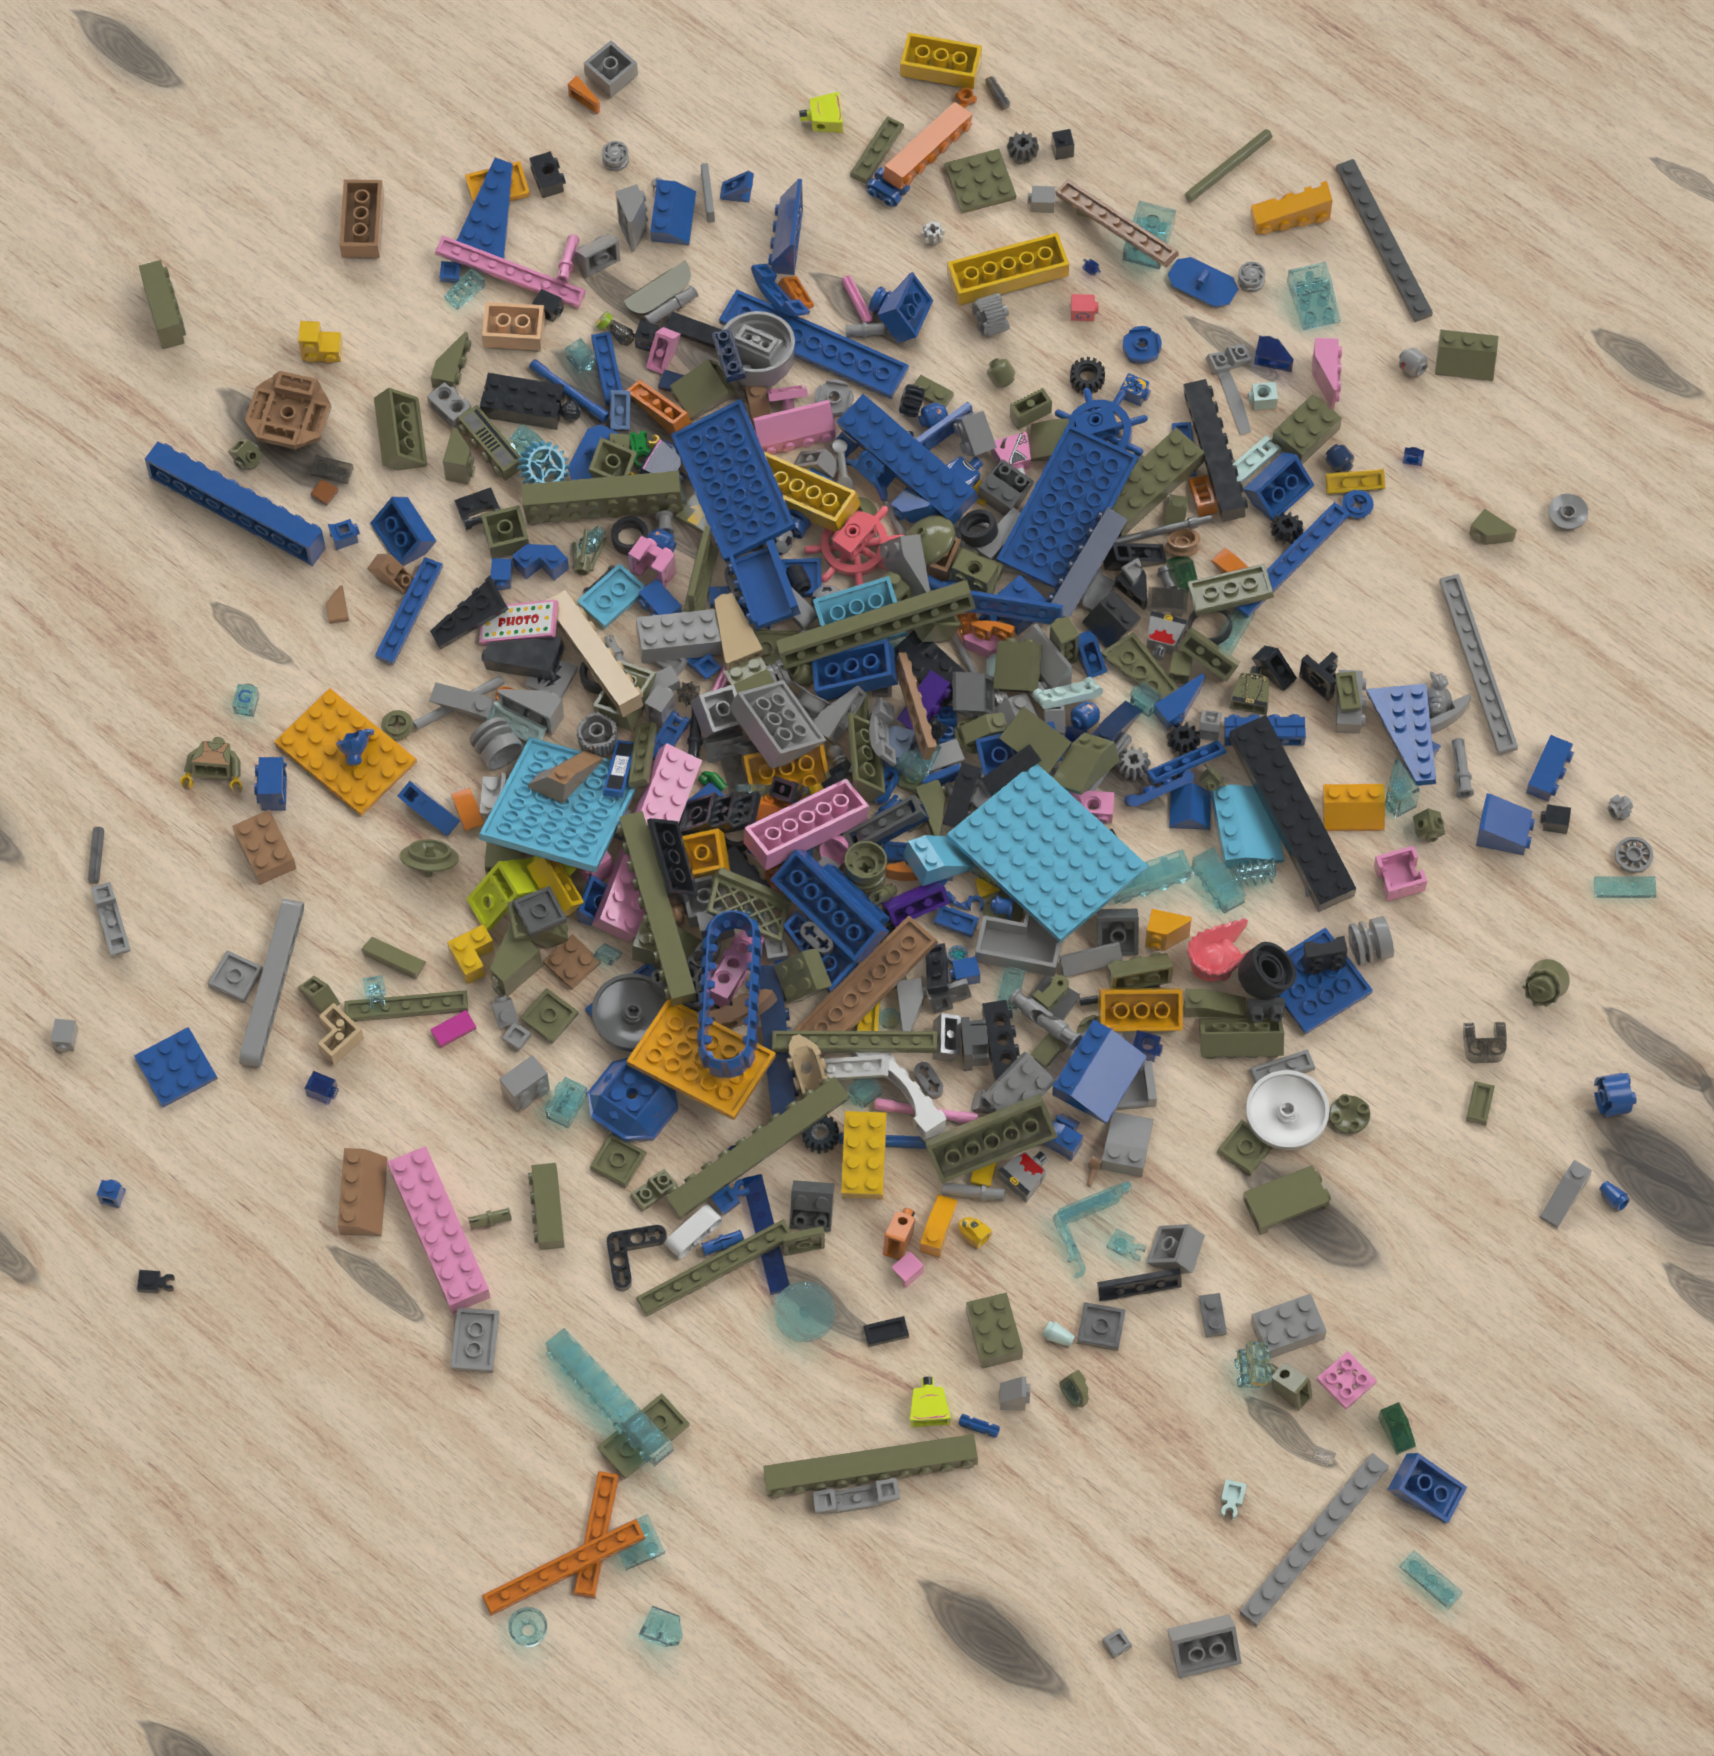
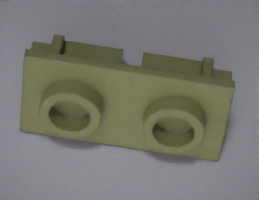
[1199,764,1226,791]

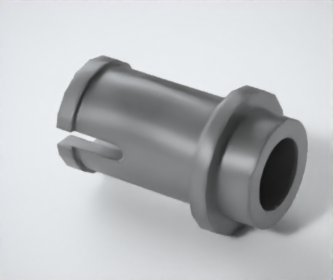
[1157,565,1177,592]

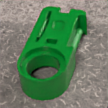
[629,431,650,470]

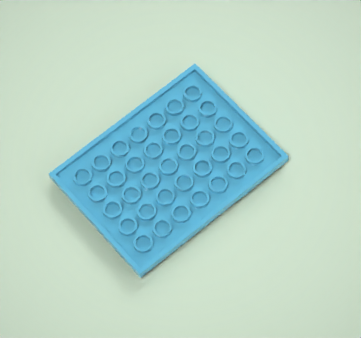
[479,737,637,873]
[947,764,1148,943]

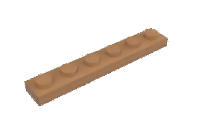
[896,652,936,760]

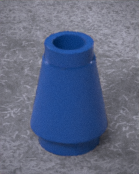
[1599,1181,1630,1211]

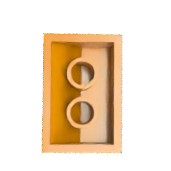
[1322,784,1385,831]

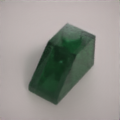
[1378,1402,1416,1455]

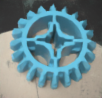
[517,441,570,484]

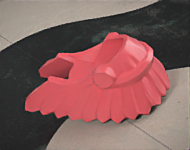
[1187,918,1250,982]

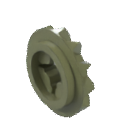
[381,710,413,741]

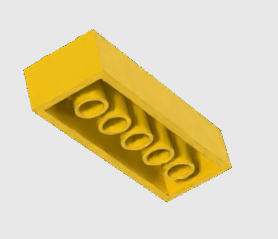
[947,232,1069,306]
[764,451,861,532]

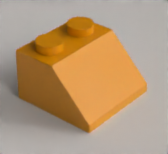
[1145,909,1192,951]

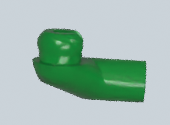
[698,771,728,791]

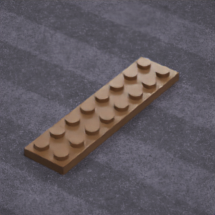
[794,916,938,1058]

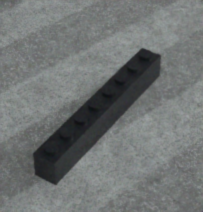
[1183,379,1248,522]

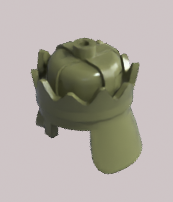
[1522,959,1570,1007]

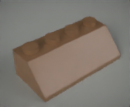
[338,1148,388,1236]

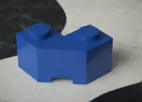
[512,544,569,581]

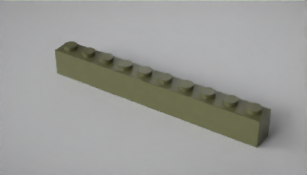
[776,580,976,669]
[617,811,696,1006]
[666,1077,850,1219]
[763,1434,978,1498]

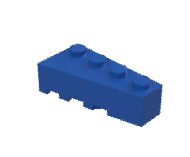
[783,911,859,994]

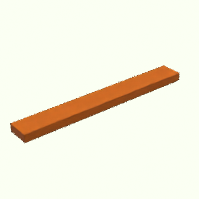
[482,1519,646,1616]

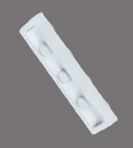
[811,1055,889,1080]

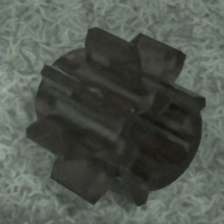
[677,681,700,707]

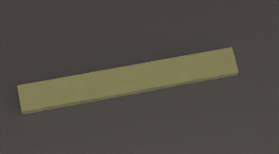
[772,1031,937,1053]
[636,1219,791,1317]

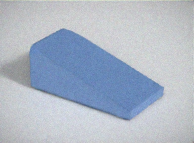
[610,390,630,430]

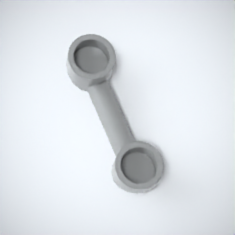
[831,439,853,489]

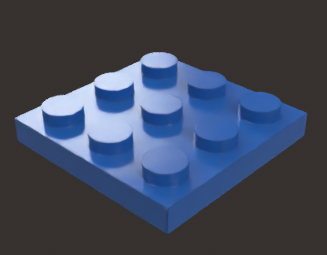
[134,1027,218,1108]

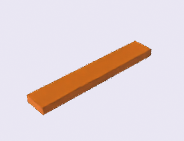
[574,1471,619,1598]

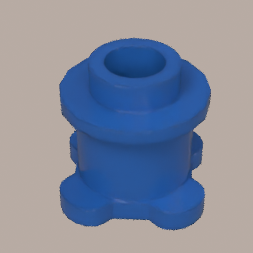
[991,895,1013,919]

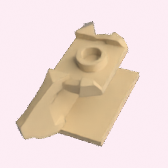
[787,1034,828,1094]

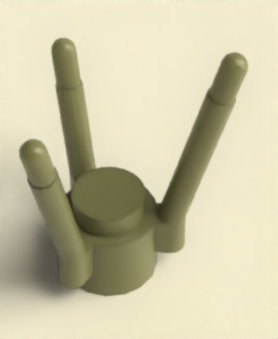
[572,529,607,575]

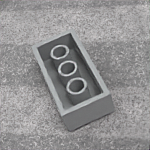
[636,609,721,663]

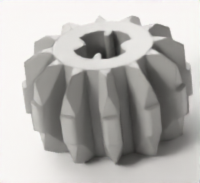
[1116,746,1151,781]

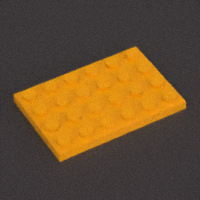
[274,688,417,816]
[627,1000,776,1120]

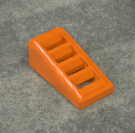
[568,75,600,114]
[1188,475,1218,517]

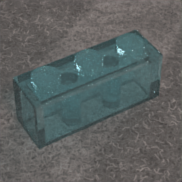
[1191,847,1246,914]

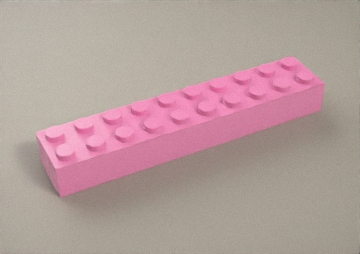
[592,743,702,942]

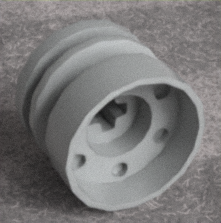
[469,717,523,770]
[1348,916,1394,966]

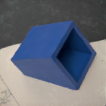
[1476,793,1535,855]

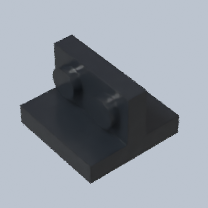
[1299,651,1338,702]

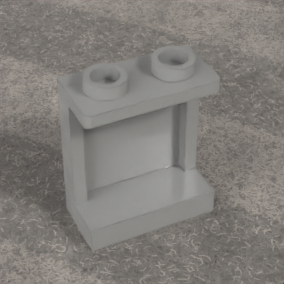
[1115,1061,1157,1111]

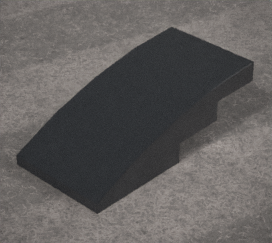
[679,791,761,836]

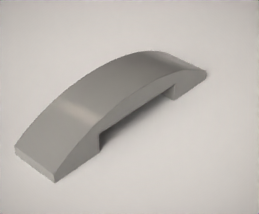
[1430,694,1471,734]
[869,697,896,766]
[91,882,131,957]
[813,1478,900,1514]

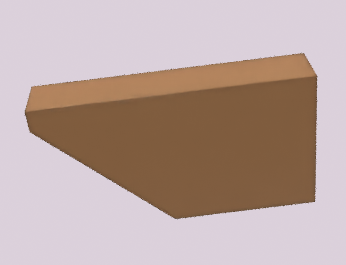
[326,585,349,624]

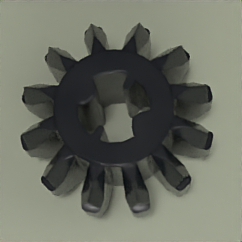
[899,384,925,417]
[1270,511,1304,545]
[1167,722,1201,756]

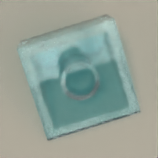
[1385,759,1420,818]

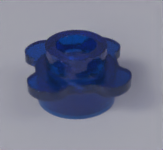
[1082,259,1101,276]

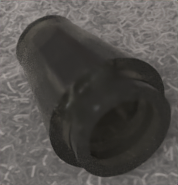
[607,320,635,346]

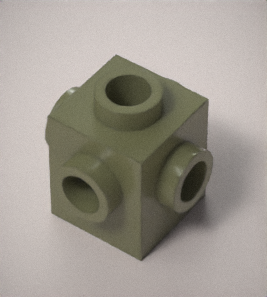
[228,438,263,470]
[1413,808,1445,842]

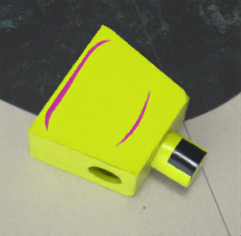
[799,92,843,133]
[910,1376,951,1427]

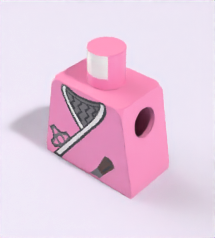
[990,432,1031,476]

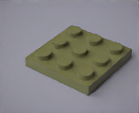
[945,148,1017,214]

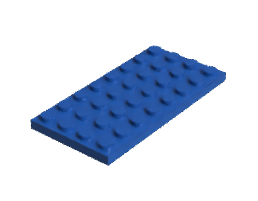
[671,399,796,562]
[997,424,1139,589]

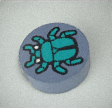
[948,945,968,964]

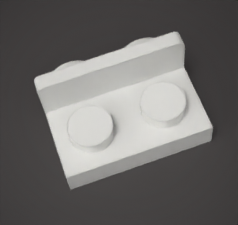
[480,773,507,817]

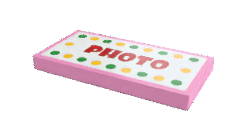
[479,599,559,645]

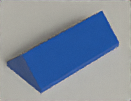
[975,721,1063,776]

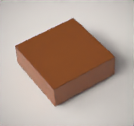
[311,479,338,506]

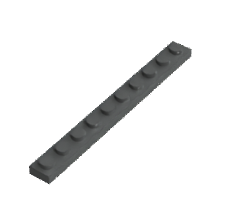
[1336,159,1433,322]

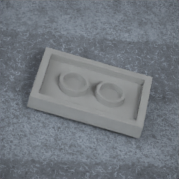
[451,1308,500,1373]

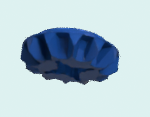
[1342,490,1374,520]

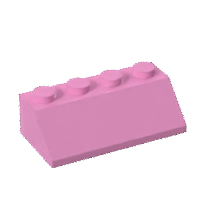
[753,400,836,455]

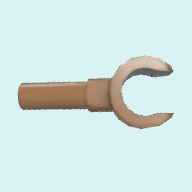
[1086,1156,1102,1186]

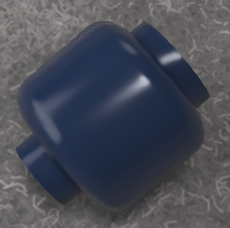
[1325,444,1355,473]

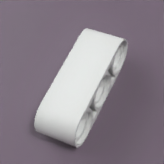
[664,1204,723,1259]

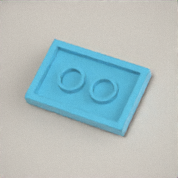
[577,563,646,629]

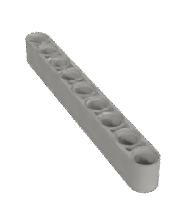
[239,899,304,1068]

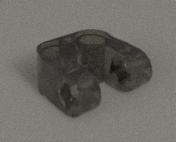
[1463,1022,1507,1063]

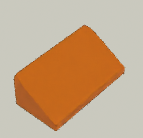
[777,276,815,309]

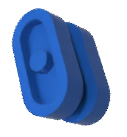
[866,167,910,207]

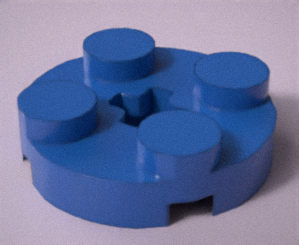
[1123,326,1162,364]

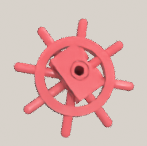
[804,506,905,586]

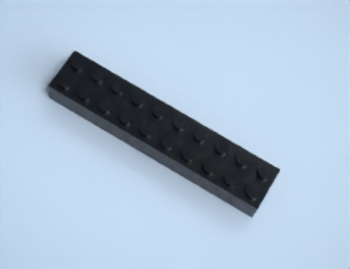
[1229,715,1357,912]

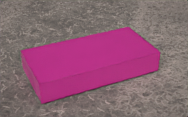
[430,1010,477,1048]

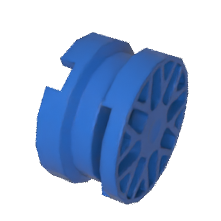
[869,286,892,313]
[789,509,811,539]

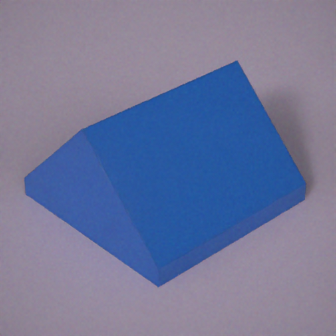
[1169,782,1211,830]
[577,875,607,928]

